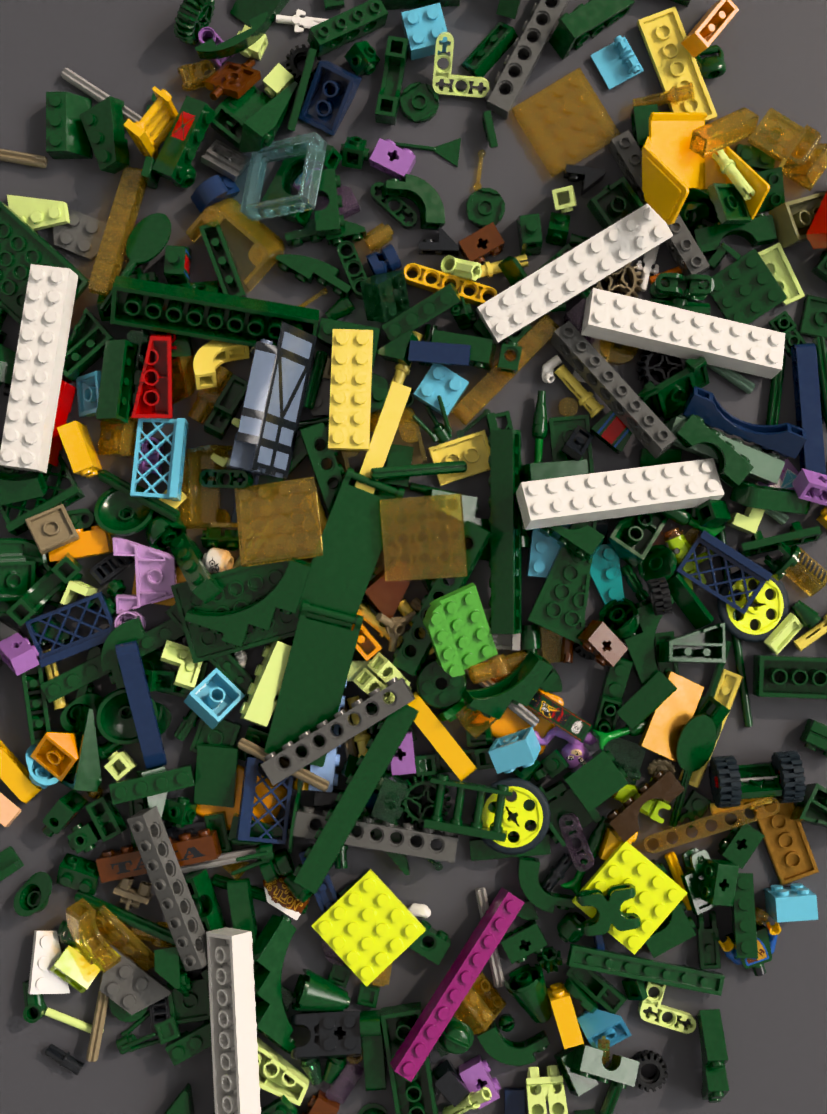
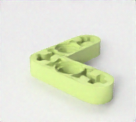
[432,32,490,98]
[638,981,696,1034]

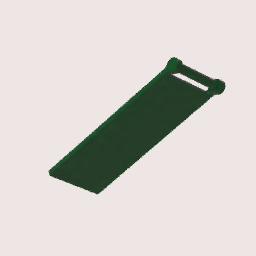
[291,467,405,629]
[264,601,364,767]

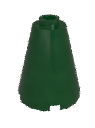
[505,964,552,1023]
[292,969,350,1012]

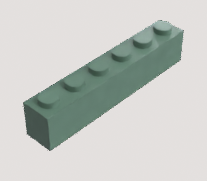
[667,415,785,485]

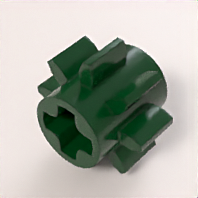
[537,946,563,973]

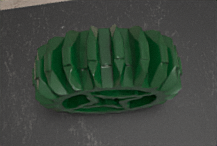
[174,0,215,45]
[397,775,451,828]

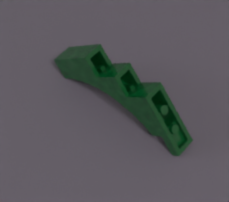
[252,915,297,1055]

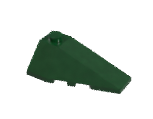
[239,81,298,153]
[608,512,669,568]
[60,706,102,792]

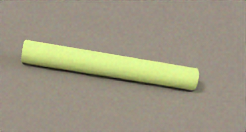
[45,1007,104,1034]

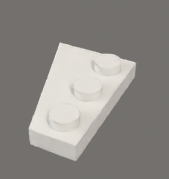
[28,930,70,994]

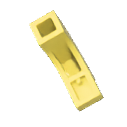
[193,340,249,390]

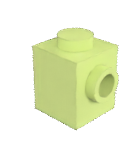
[237,25,268,61]
[263,63,294,98]
[552,185,577,213]
[104,750,137,781]

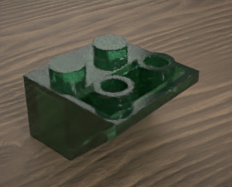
[360,270,410,323]

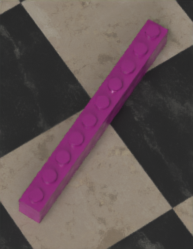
[390,887,525,1082]

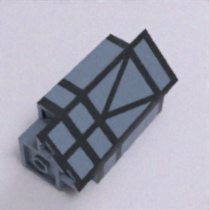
[226,322,317,479]

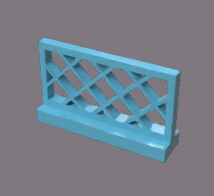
[130,418,189,501]

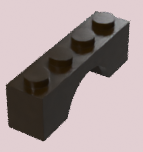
[604,770,685,843]

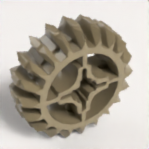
[590,262,643,298]

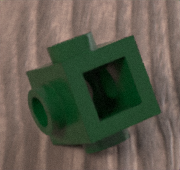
[344,41,380,76]
[340,136,369,169]
[161,797,197,828]
[67,821,101,854]

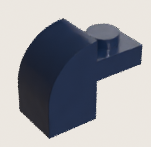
[190,174,240,214]

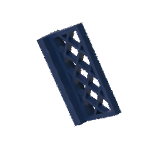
[675,530,773,614]
[25,591,115,668]
[236,757,293,845]

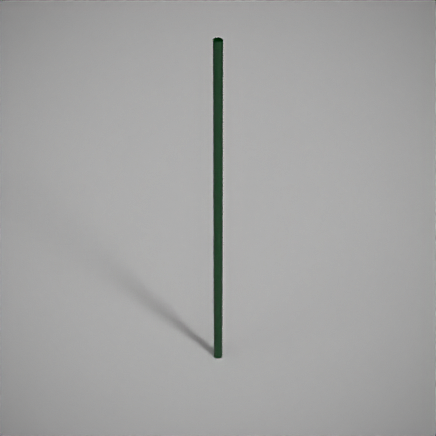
[704,423,753,727]

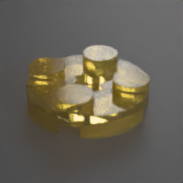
[599,339,639,364]

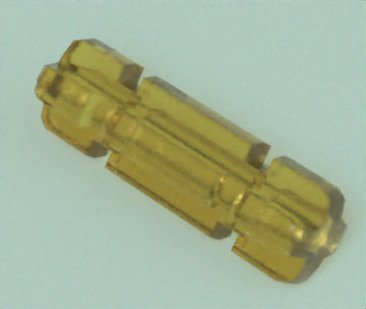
[598,1036,610,1065]

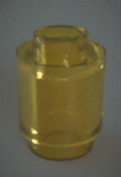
[363,223,394,251]

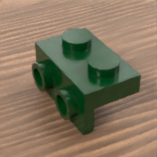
[56,853,100,895]

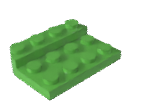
[423,583,498,677]

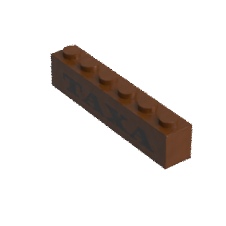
[96,828,222,883]

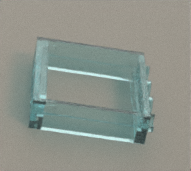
[240,132,327,221]

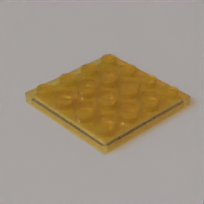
[512,67,620,177]
[235,477,323,567]
[380,494,468,582]

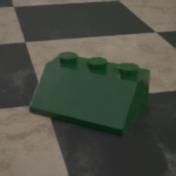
[46,92,92,159]

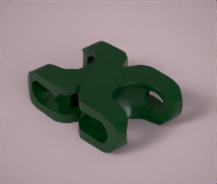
[649,273,715,302]
[576,883,641,936]

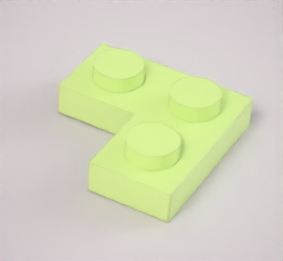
[160,640,203,690]

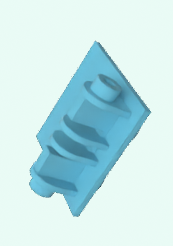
[590,35,644,90]

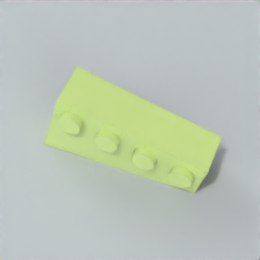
[257,1037,310,1106]

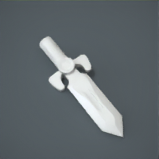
[276,9,328,33]
[636,245,659,292]

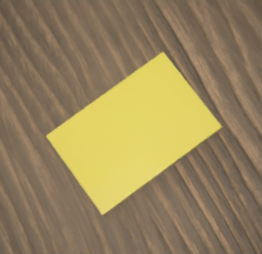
[428,430,490,486]

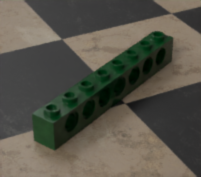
[392,521,493,676]

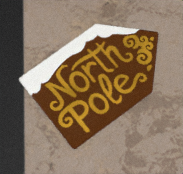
[263,875,313,920]

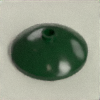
[94,485,155,536]
[96,688,158,745]

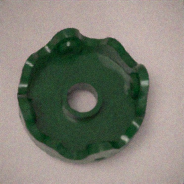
[416,658,467,709]

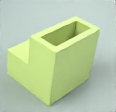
[726,507,765,535]

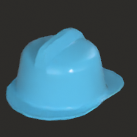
[25,744,59,789]

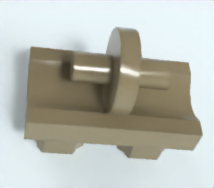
[113,877,153,911]

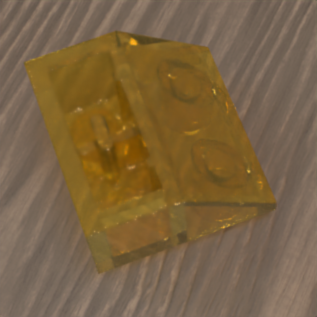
[98,416,144,458]
[455,972,506,1035]

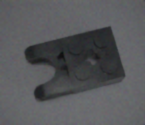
[291,1011,363,1060]

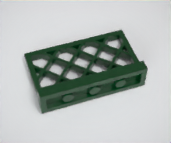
[0,454,85,536]

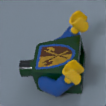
[718,922,782,976]

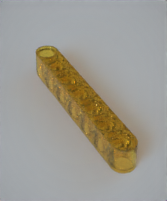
[88,166,147,296]
[451,315,559,426]
[643,797,780,854]

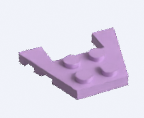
[113,536,177,614]

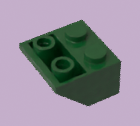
[154,947,192,997]

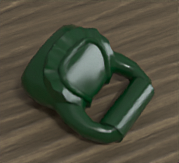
[695,45,726,79]

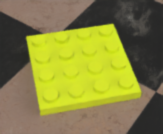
[572,841,687,955]
[311,869,426,987]

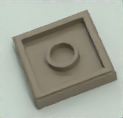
[25,504,80,555]

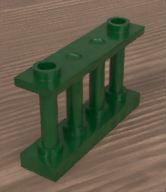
[423,774,513,842]

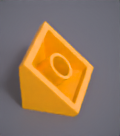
[30,732,79,782]

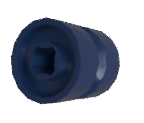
[366,243,402,279]

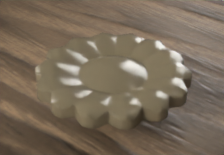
[647,758,676,777]

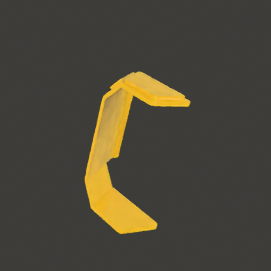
[642,112,770,225]

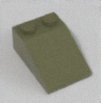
[768,191,826,248]

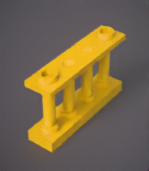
[123,86,178,161]

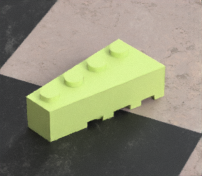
[240,641,292,727]

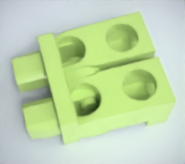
[353,652,412,703]
[525,1065,568,1114]

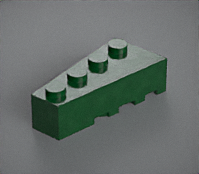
[549,0,635,60]

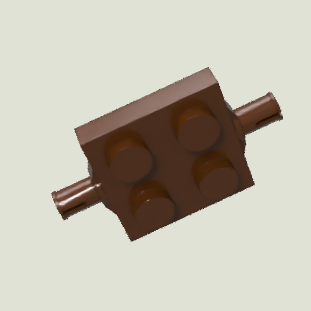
[205,58,261,101]

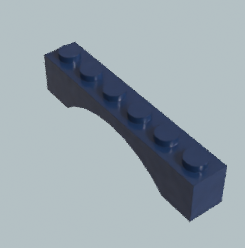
[683,386,807,459]

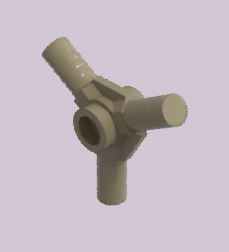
[376,610,416,652]

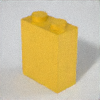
[57,420,103,478]
[547,983,584,1049]

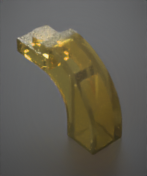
[66,898,121,973]

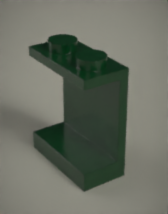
[549,788,602,847]

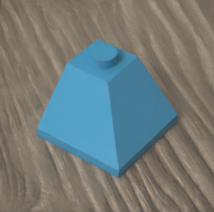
[577,1009,632,1051]

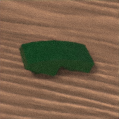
[768,310,806,357]

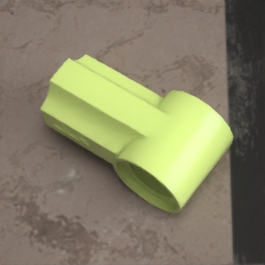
[441,255,482,281]

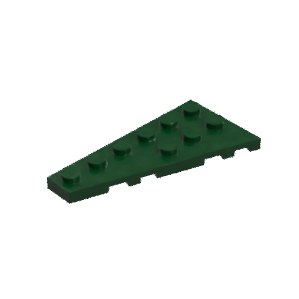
[527,521,597,645]

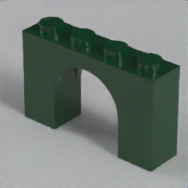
[260,135,342,227]
[645,859,696,958]

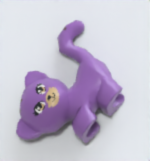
[534,726,597,769]

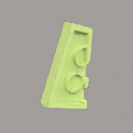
[7,195,70,231]
[758,242,805,306]

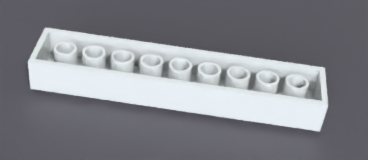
[476,203,673,344]
[0,264,78,473]
[581,288,785,379]
[516,458,724,530]
[206,927,261,1114]

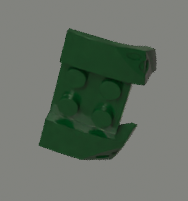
[638,357,710,419]
[0,538,48,617]

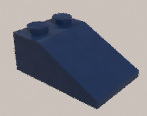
[298,61,362,136]

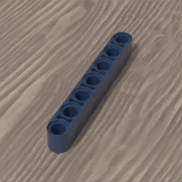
[791,343,826,475]
[115,640,167,769]

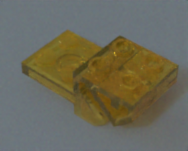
[747,108,827,191]

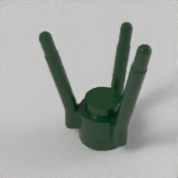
[412,395,453,444]
[231,839,275,875]
[116,1011,160,1054]

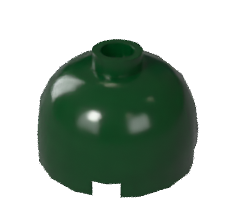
[146,514,187,551]
[598,598,640,639]

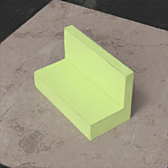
[60,581,98,605]

